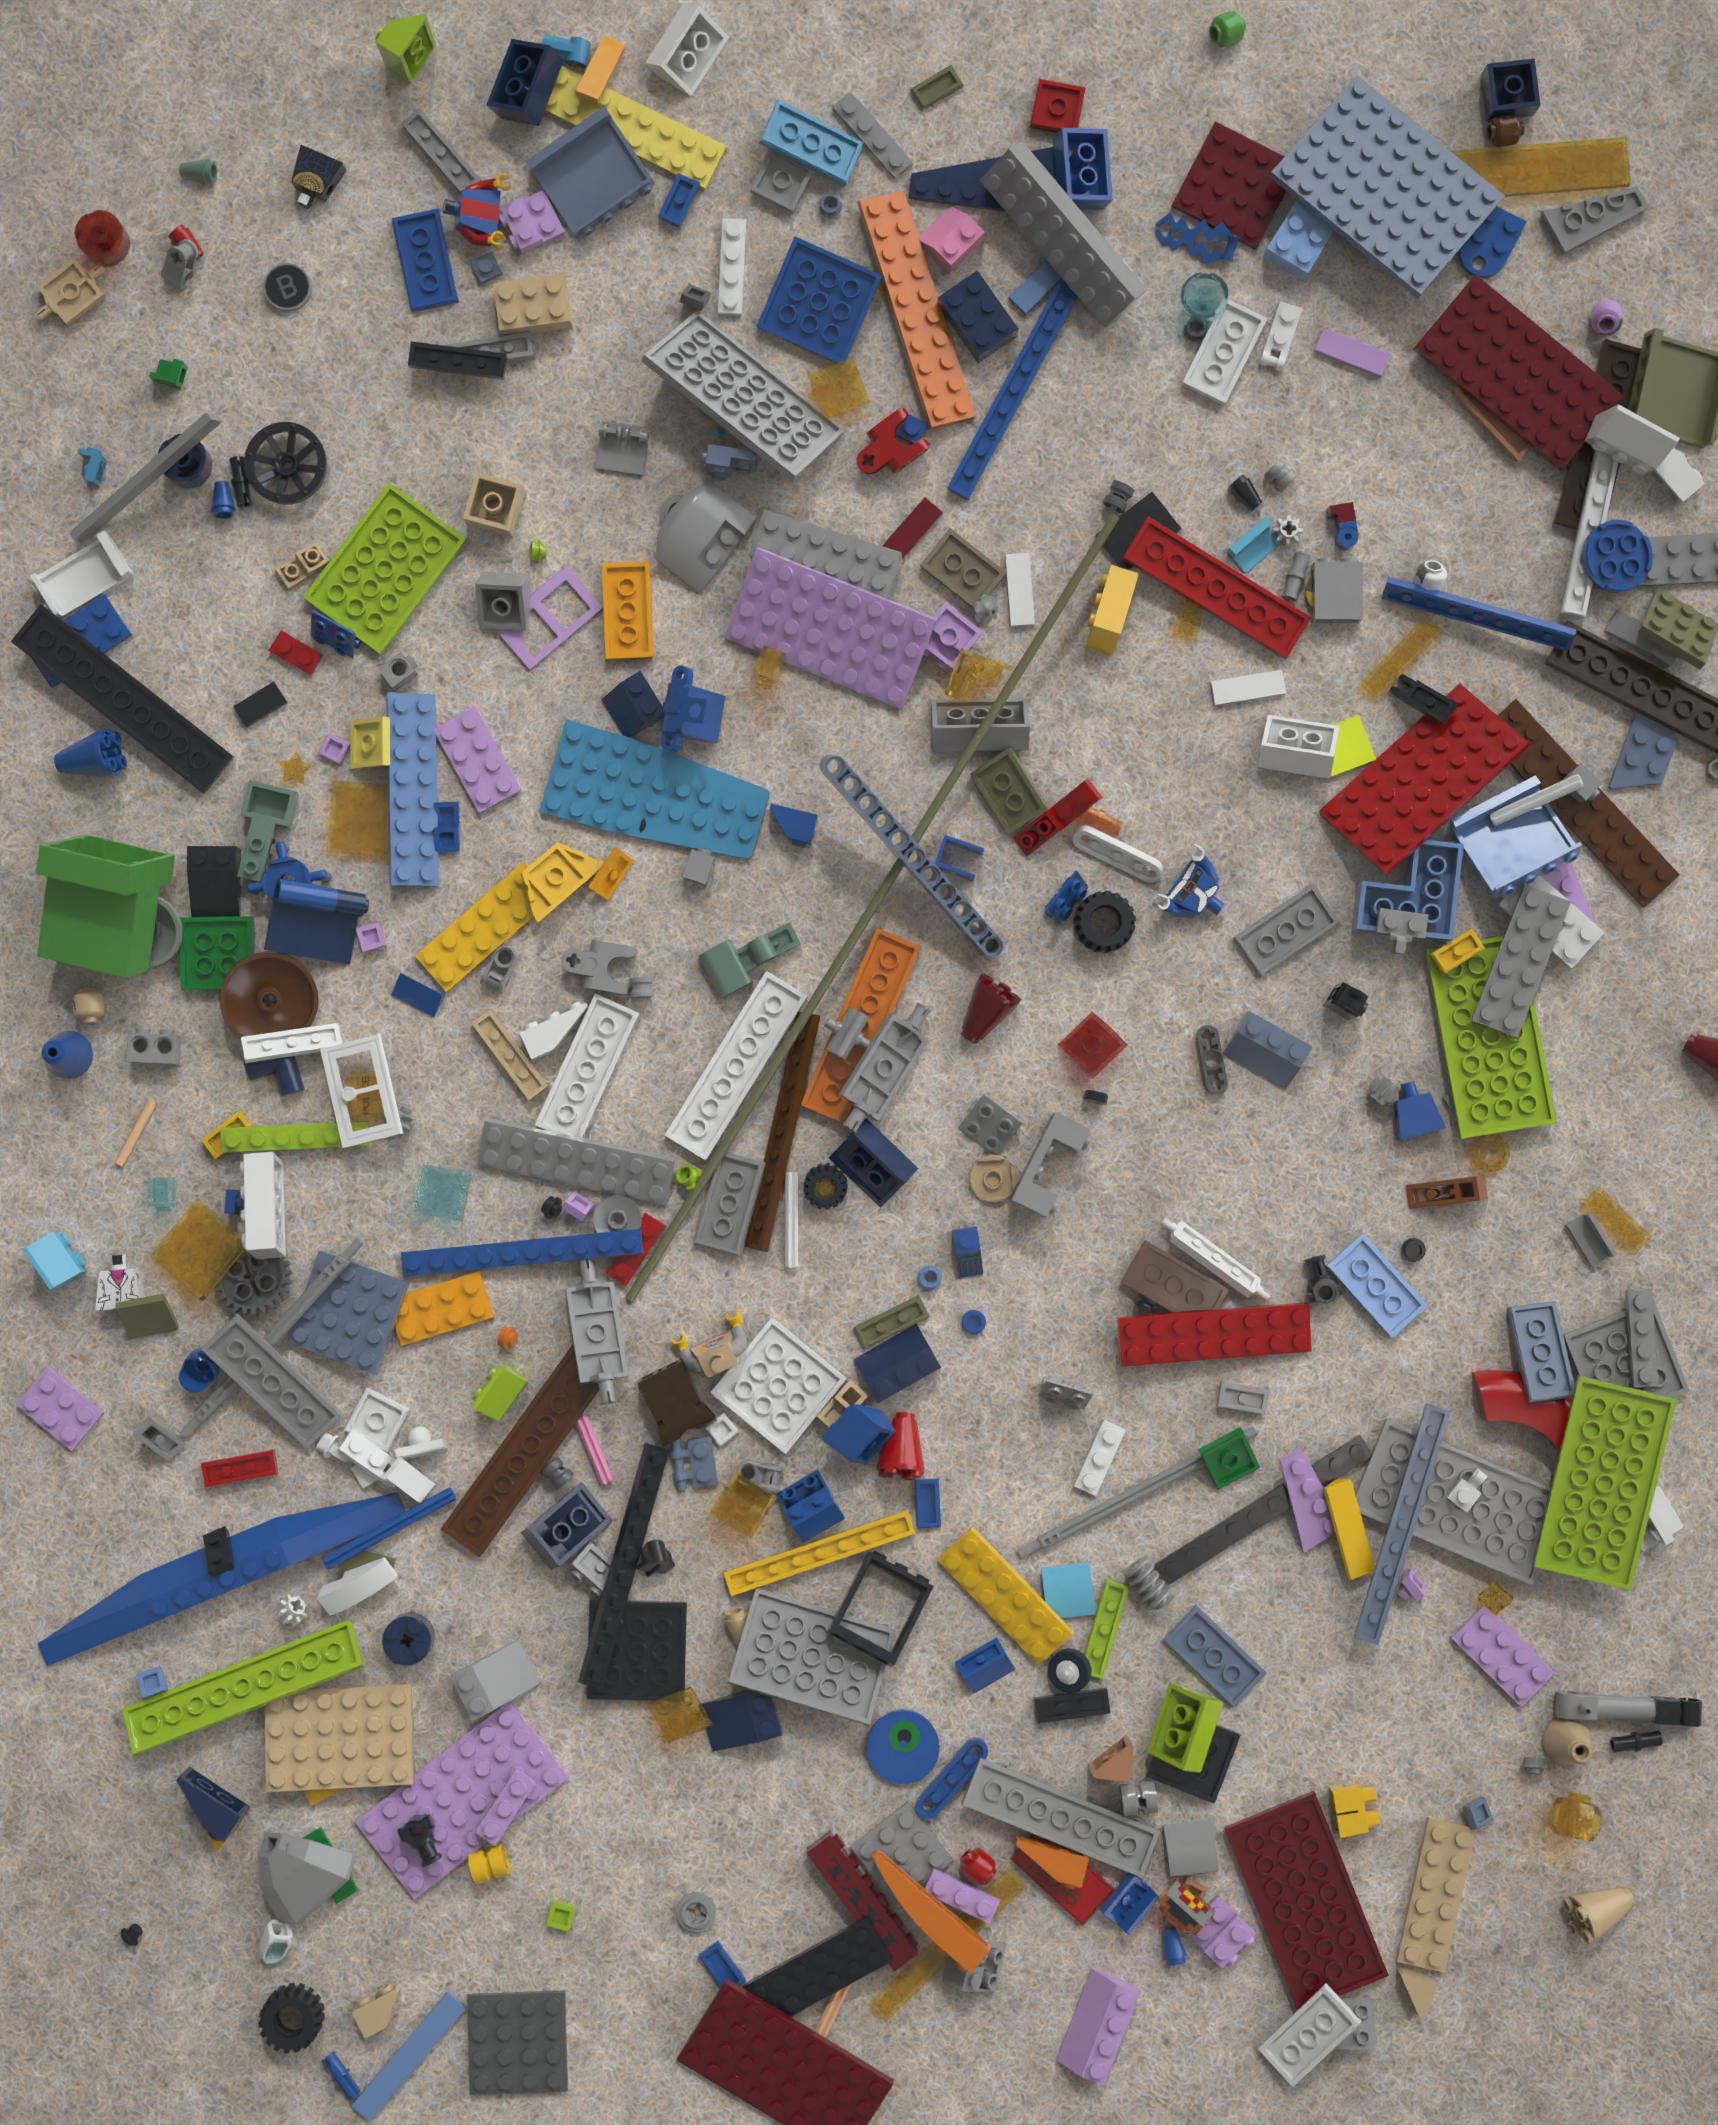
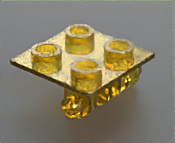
[808,357,871,420]
[647,1687,713,1744]

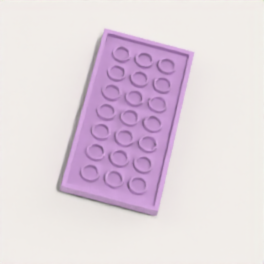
[724,547,937,709]
[355,1701,569,1900]

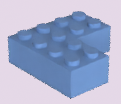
[1352,840,1464,942]

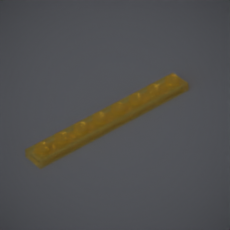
[869,1867,1026,2023]

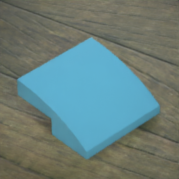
[1041,1562,1096,1619]

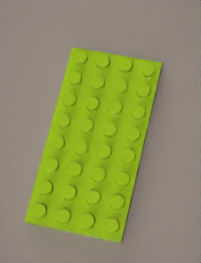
[1424,936,1557,1139]
[1532,1375,1677,1590]

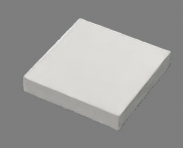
[344,1387,410,1453]

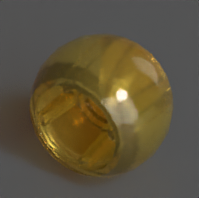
[1548,1792,1603,1841]

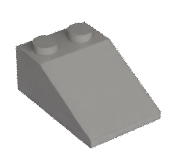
[450,1640,541,1721]

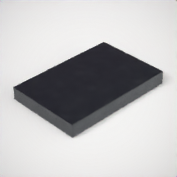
[1095,491,1182,570]

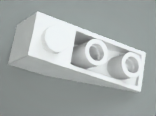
[520,1001,589,1060]

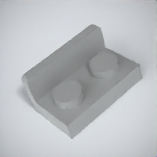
[567,1542,611,1599]

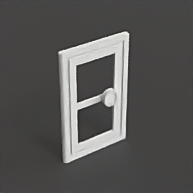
[320,1034,403,1148]

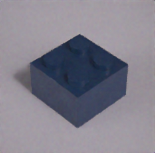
[1481,58,1541,121]

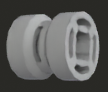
[1264,458,1298,492]

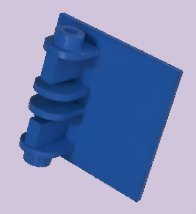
[311,610,362,658]
[1044,870,1088,925]

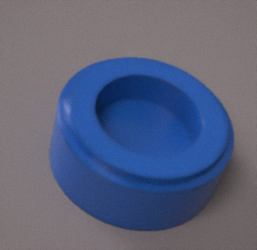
[962,1310,986,1334]

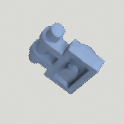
[669,1436,718,1490]

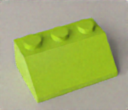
[375,14,436,84]
[1147,1682,1223,1773]

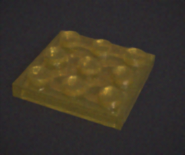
[326,780,389,858]
[150,1199,246,1301]

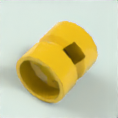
[468,1844,511,1885]

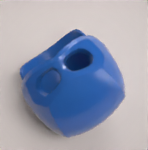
[178,1348,220,1393]

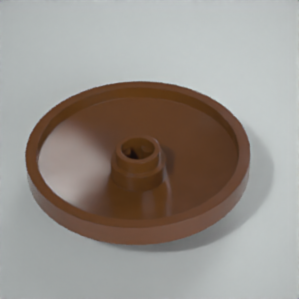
[219,951,319,1040]

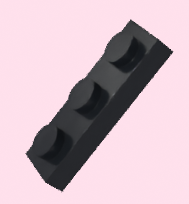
[1034,1687,1111,1724]

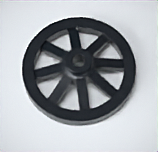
[244,422,327,505]

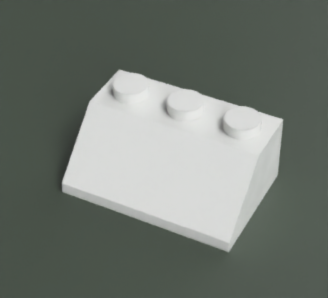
[645,4,729,96]
[1585,404,1680,474]
[1258,715,1340,779]

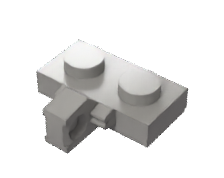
[1375,908,1429,955]

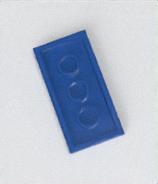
[392,208,459,312]

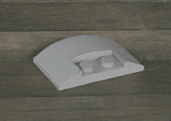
[653,481,756,593]

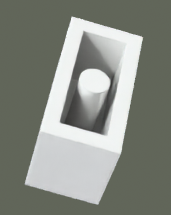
[1648,448,1705,507]

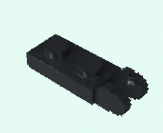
[1389,674,1458,726]

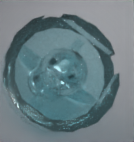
[1180,272,1229,323]

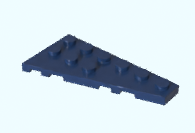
[908,147,1055,212]

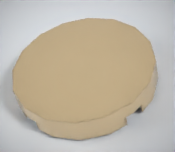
[969,1154,1017,1203]

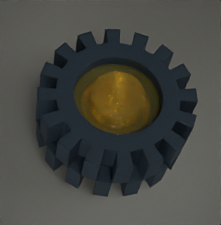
[803,1163,848,1210]

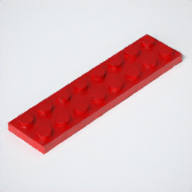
[1122,517,1311,659]
[1117,1302,1312,1367]

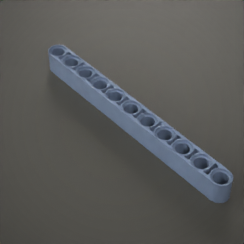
[819,754,1003,957]

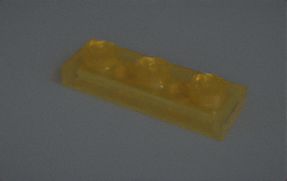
[1581,1186,1652,1254]

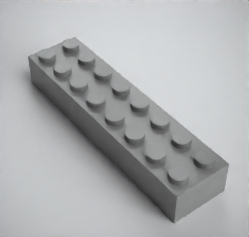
[980,141,1147,328]

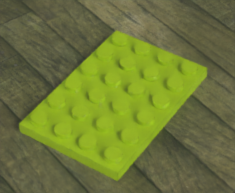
[303,483,467,656]

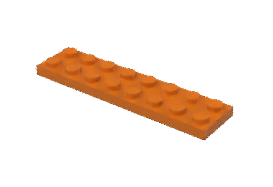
[801,928,921,1123]

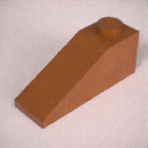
[1406,1175,1488,1209]

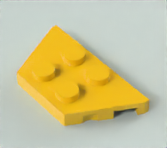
[521,842,604,924]

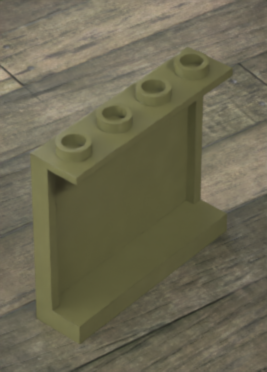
[1628,328,1718,448]

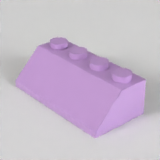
[1056,1968,1140,2086]

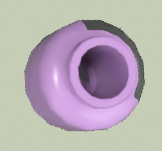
[1591,299,1623,336]

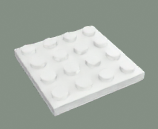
[710,1317,847,1454]

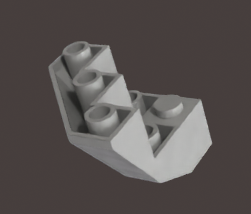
[258,1832,356,1925]

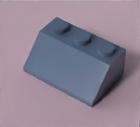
[1223,1011,1312,1089]

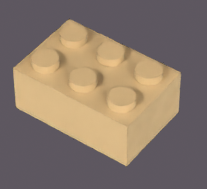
[493,274,573,336]

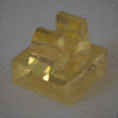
[1477,1580,1514,1615]

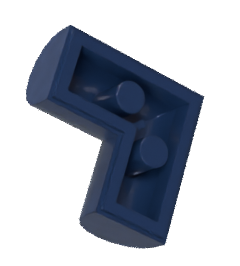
[243,1056,305,1097]

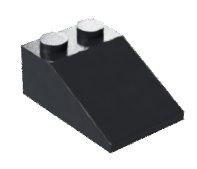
[187,846,241,917]

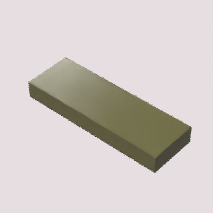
[854,1295,930,1349]

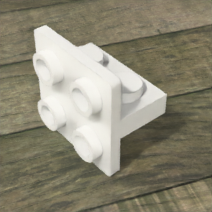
[1641,1486,1683,1551]

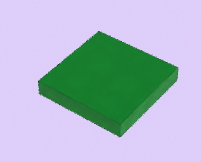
[1197,1427,1261,1490]

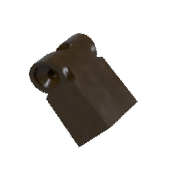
[637,1359,718,1447]

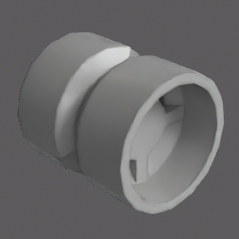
[1119,1780,1158,1817]

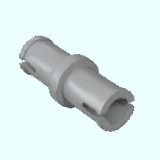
[1282,551,1310,602]

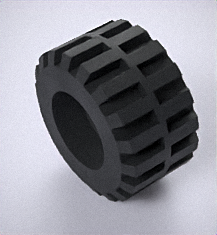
[1073,891,1136,953]
[258,1983,325,2053]

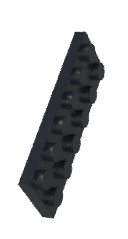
[742,1916,893,2017]

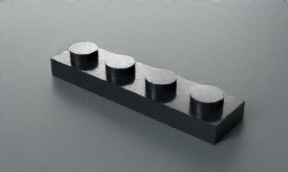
[408,341,507,380]

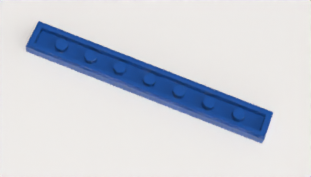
[1381,576,1576,651]

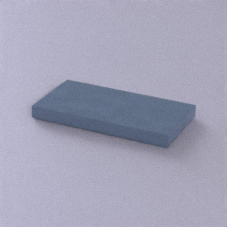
[1507,1301,1575,1404]
[1162,1604,1267,1708]

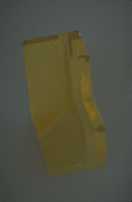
[945,648,1013,702]

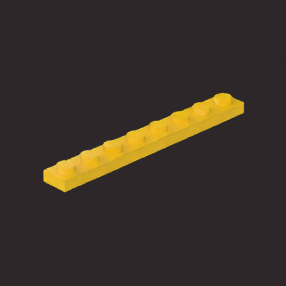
[724,1509,916,1596]

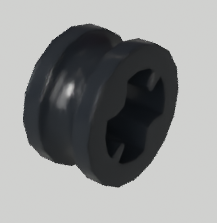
[1134,1294,1159,1314]

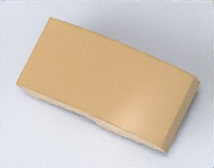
[275,542,329,591]

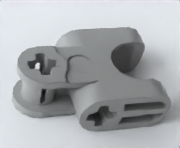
[561,940,637,996]

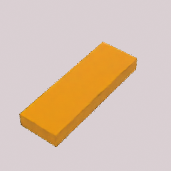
[575,36,625,105]

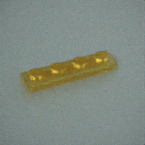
[1359,615,1443,701]

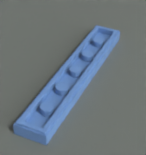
[351,1991,466,2122]

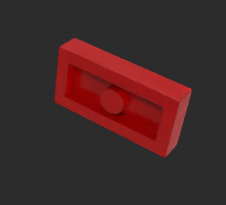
[268,630,323,676]

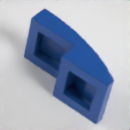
[434,801,460,852]

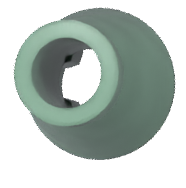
[179,159,218,184]

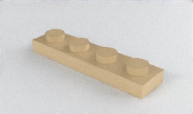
[471,1009,549,1101]

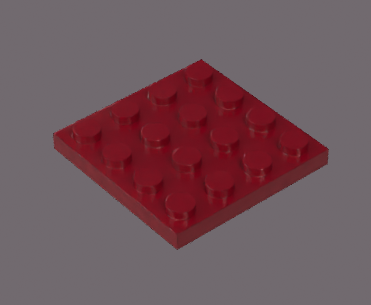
[1171,121,1286,250]

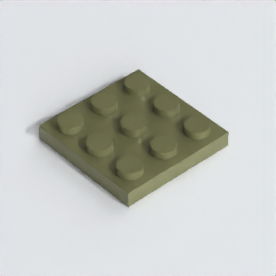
[1638,588,1718,670]

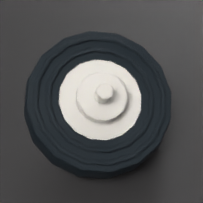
[1048,1648,1092,1693]

